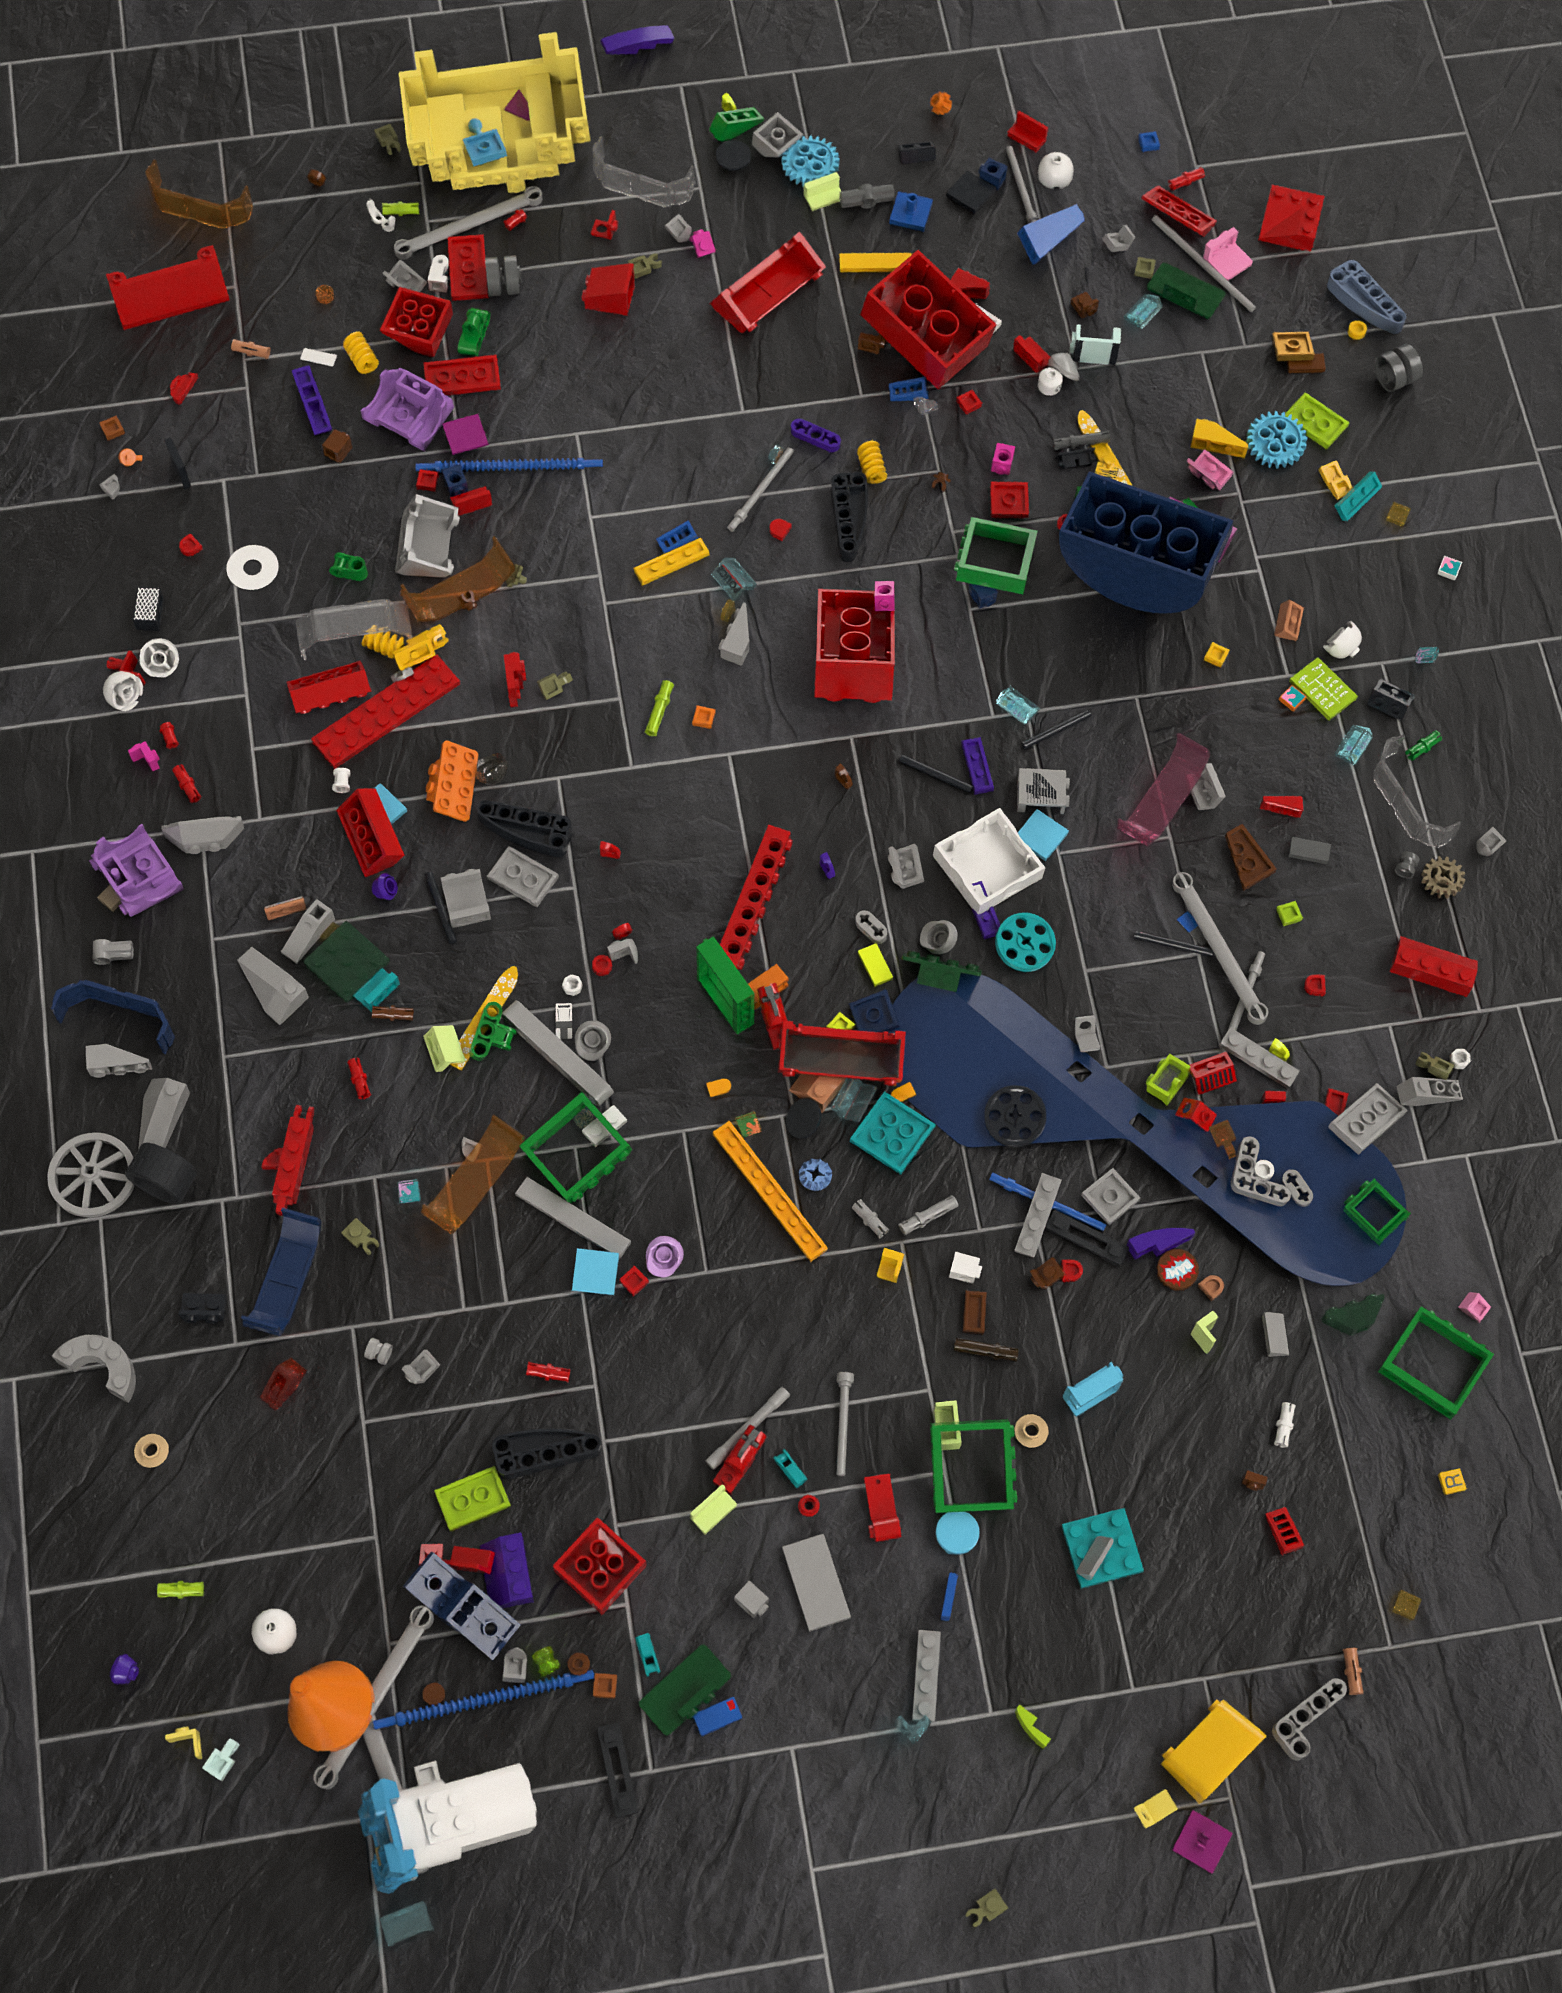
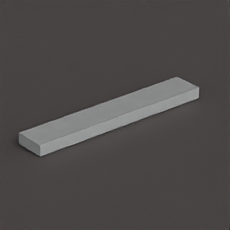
[515,1177,631,1260]

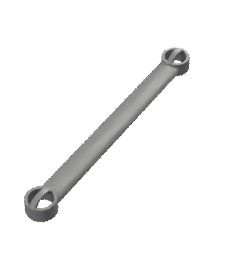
[394,186,542,259]
[1172,872,1268,1025]
[314,1606,434,1789]
[363,1714,429,1874]

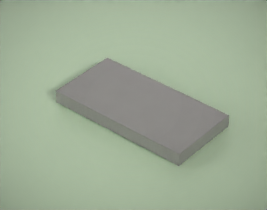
[1328,1083,1408,1155]
[782,1534,851,1632]

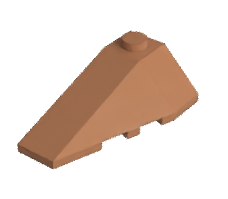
[789,1041,869,1113]

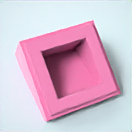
[1458,1292,1491,1323]

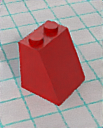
[582,263,635,316]

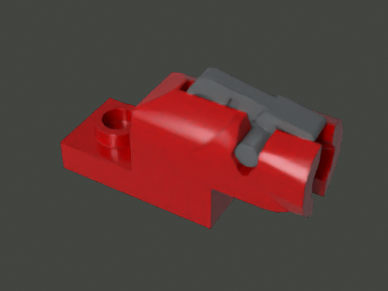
[757,983,793,1050]
[713,1425,767,1495]

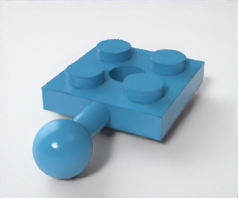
[463,118,507,167]

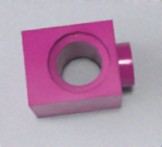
[991,443,1015,475]
[875,581,895,611]

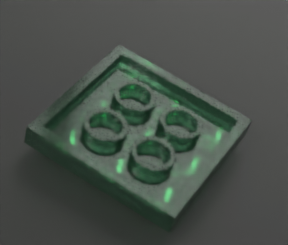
[303,920,390,1003]

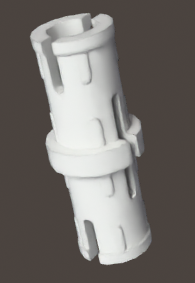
[1274,1402,1296,1448]

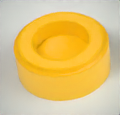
[1348,321,1367,339]

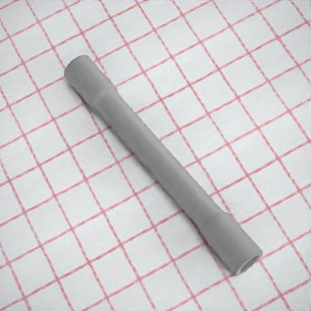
[705,1387,790,1470]

